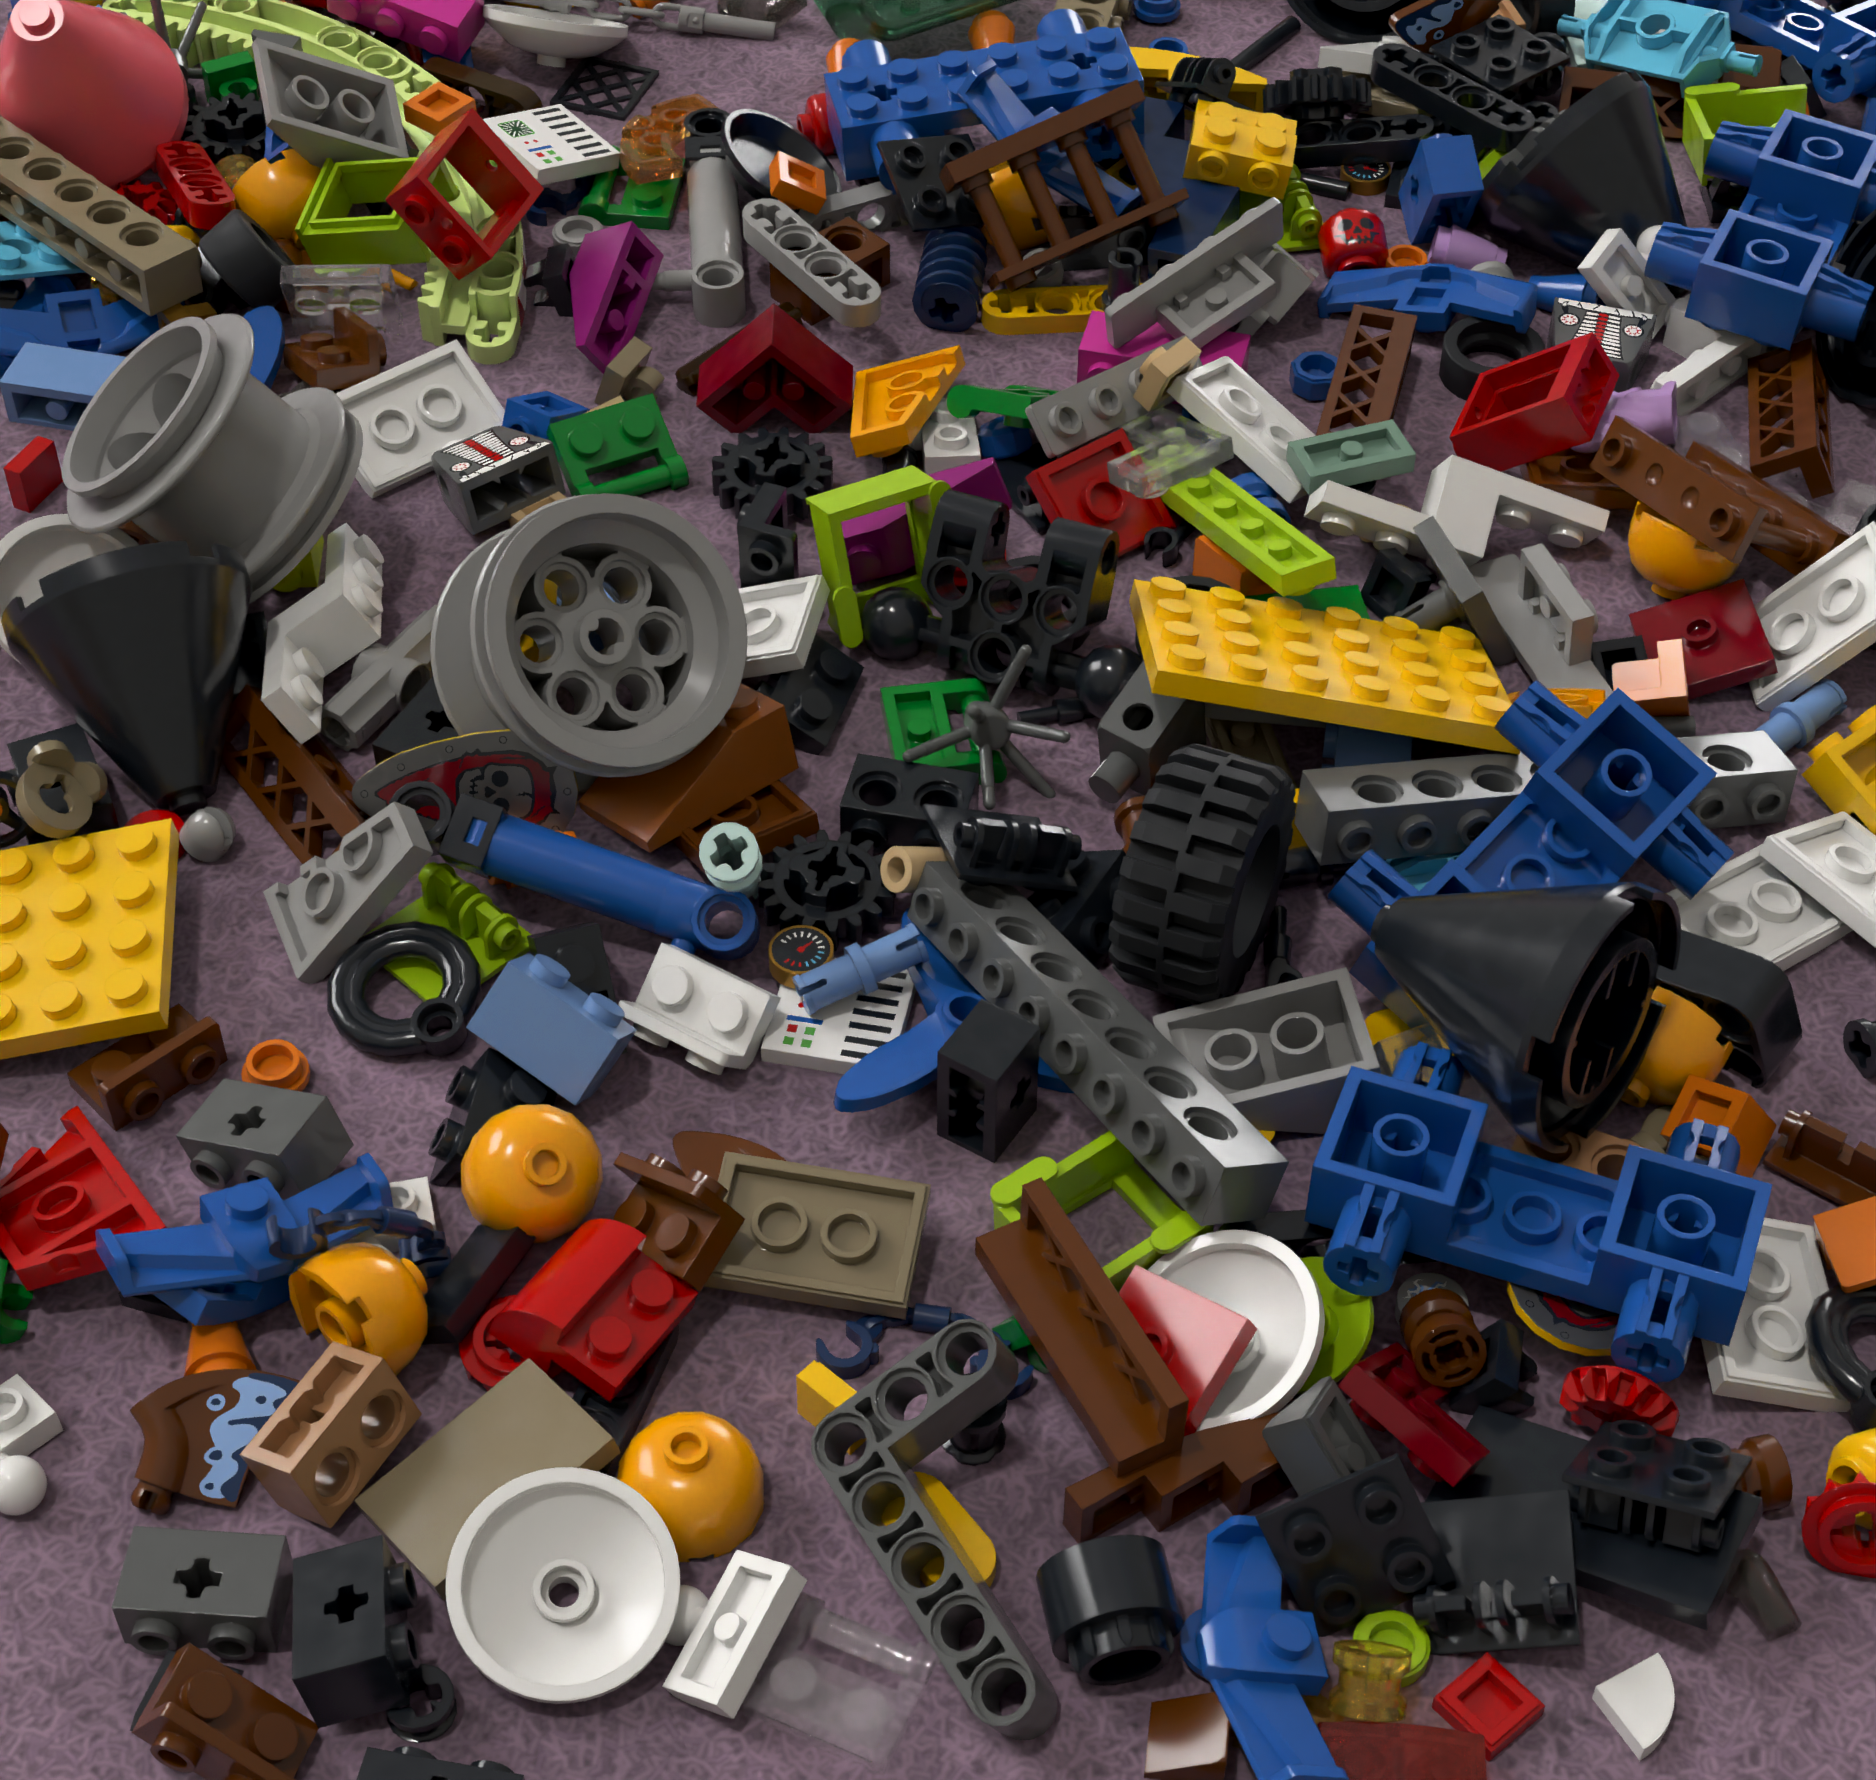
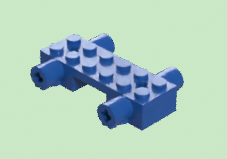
[1669,0,1876,103]
[824,9,1145,195]
[1644,109,1876,350]
[1327,680,1735,1056]
[1304,1041,1773,1383]

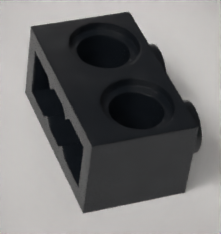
[840,753,979,854]

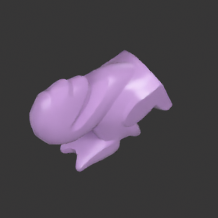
[1571,381,1679,453]

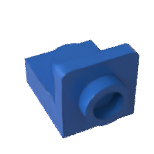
[502,391,590,440]

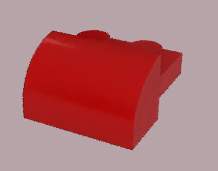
[488,1218,699,1402]

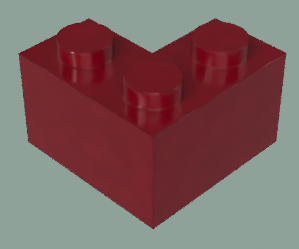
[696,303,853,433]

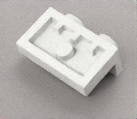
[618,943,781,1075]

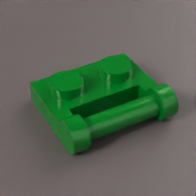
[578,145,686,230]
[947,385,1059,429]
[546,393,689,496]
[880,678,1007,785]

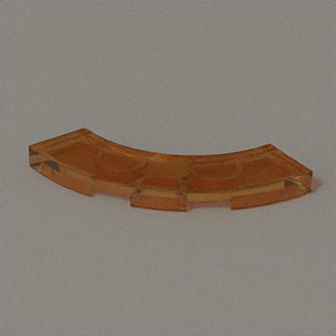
[620,93,719,184]

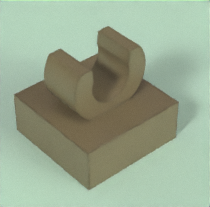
[594,336,665,405]

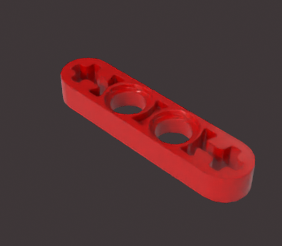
[156,141,236,230]

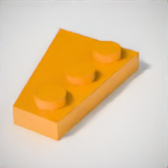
[850,345,966,458]

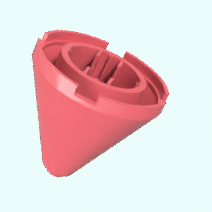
[0,0,189,190]

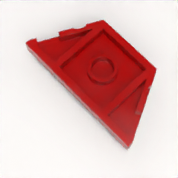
[0,1106,167,1291]

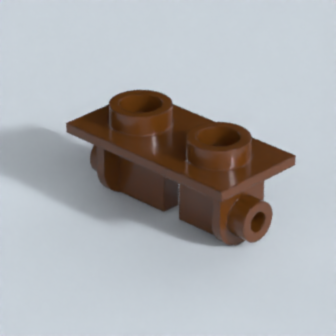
[1762,1109,1876,1206]

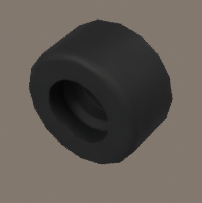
[199,209,302,309]

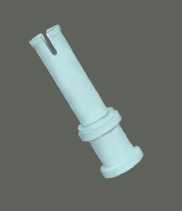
[699,822,762,899]

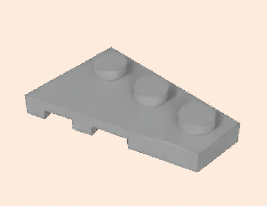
[263,802,433,984]

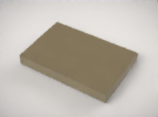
[704,1151,931,1320]
[354,1358,621,1601]

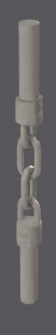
[500,0,776,41]

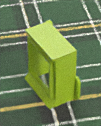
[1682,82,1824,186]
[295,157,460,280]
[805,465,951,648]
[990,1130,1214,1293]

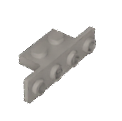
[1105,197,1284,349]
[1025,335,1203,459]
[1467,543,1613,700]

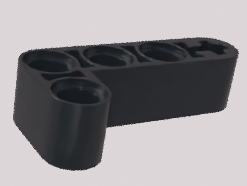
[1653,929,1802,1088]

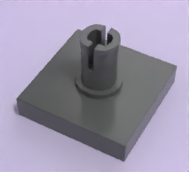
[1394,516,1518,667]

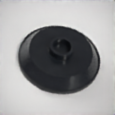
[721,109,842,214]

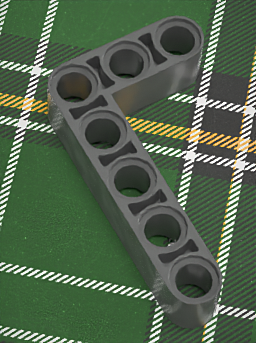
[811,1319,1057,1740]

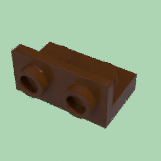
[283,306,387,390]
[67,1003,228,1132]
[613,1152,745,1292]
[131,1643,318,1780]

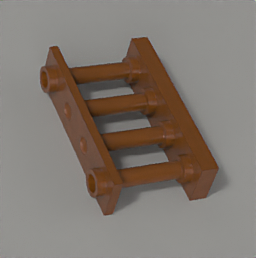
[939,80,1190,293]
[1590,415,1851,576]

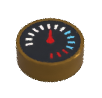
[1340,162,1391,196]
[768,925,834,989]

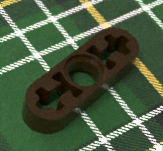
[420,57,543,119]

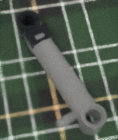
[651,108,746,328]

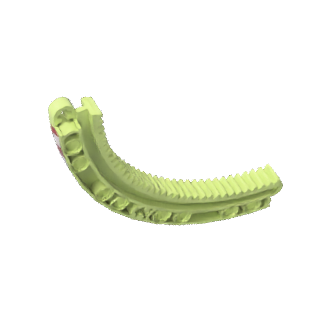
[102,0,526,365]

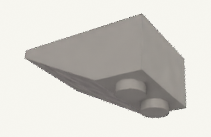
[252,38,409,169]
[1152,967,1381,1134]

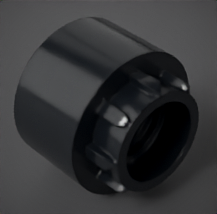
[1036,1535,1183,1686]

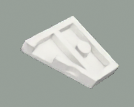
[1318,36,1420,74]

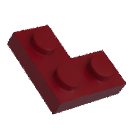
[1338,1342,1491,1488]

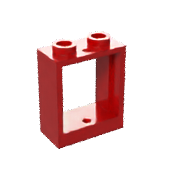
[385,108,544,280]
[1449,332,1620,472]

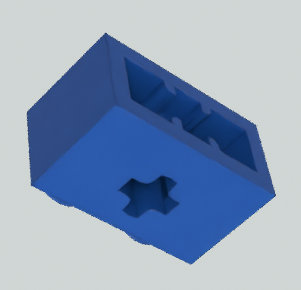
[1398,133,1484,245]

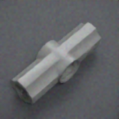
[320,605,437,752]

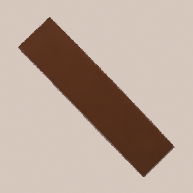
[1063,1403,1360,1544]

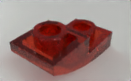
[1317,1721,1487,1780]

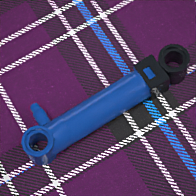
[389,780,761,961]

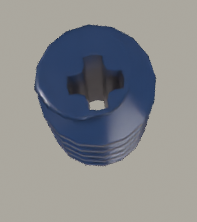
[912,226,988,332]

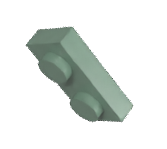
[1286,419,1416,495]

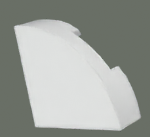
[1592,1653,1675,1761]

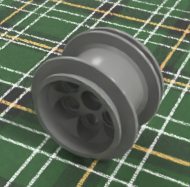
[62,313,363,603]
[430,493,748,794]

